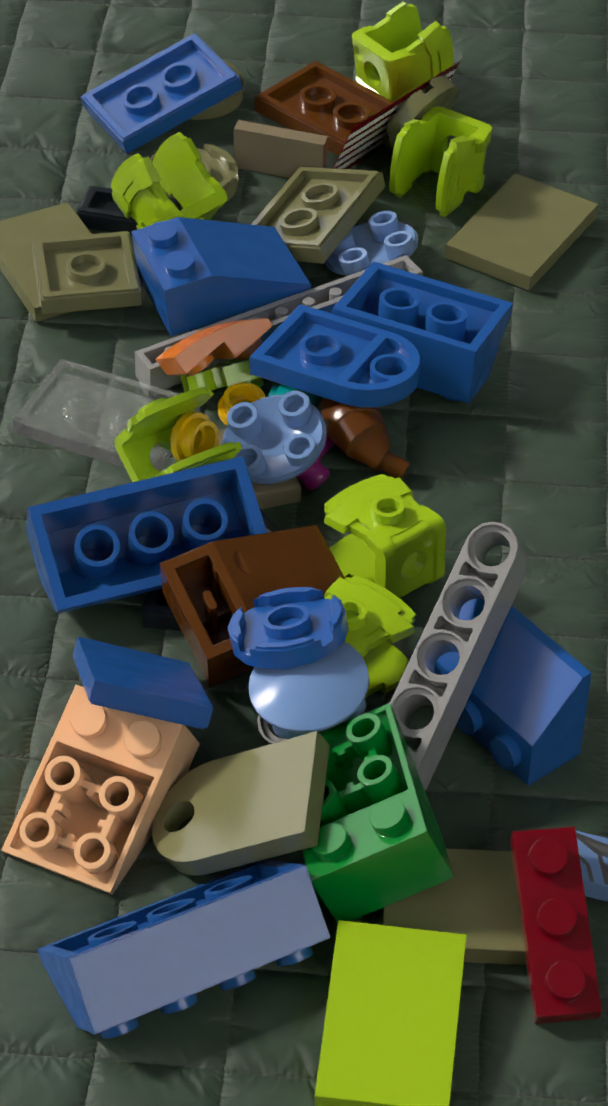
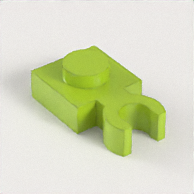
[180,354,264,392]

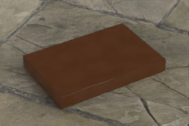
[254,61,393,156]

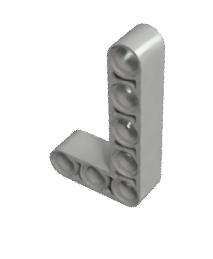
[257,522,528,790]

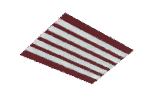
[333,61,460,169]

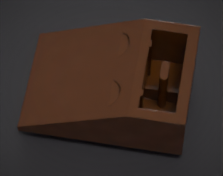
[160,525,345,688]

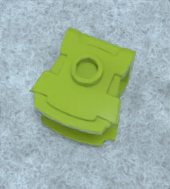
[352,2,454,102]
[389,106,492,217]
[111,132,228,229]
[114,387,242,482]
[324,474,446,598]
[324,575,415,697]

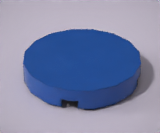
[228,587,349,669]

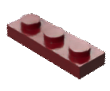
[510,826,602,1024]

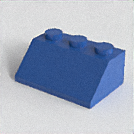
[332,261,513,404]
[415,598,592,786]

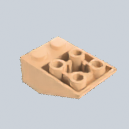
[1,685,200,895]

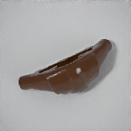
[317,398,410,479]

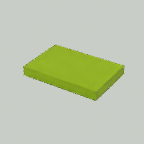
[314,920,467,1106]

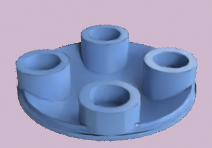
[324,211,418,276]
[222,391,326,484]
[249,642,369,739]

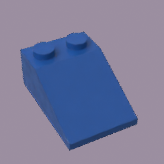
[131,217,311,336]

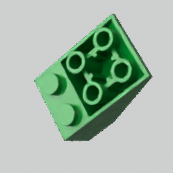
[303,703,454,923]

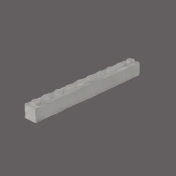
[135,255,423,394]

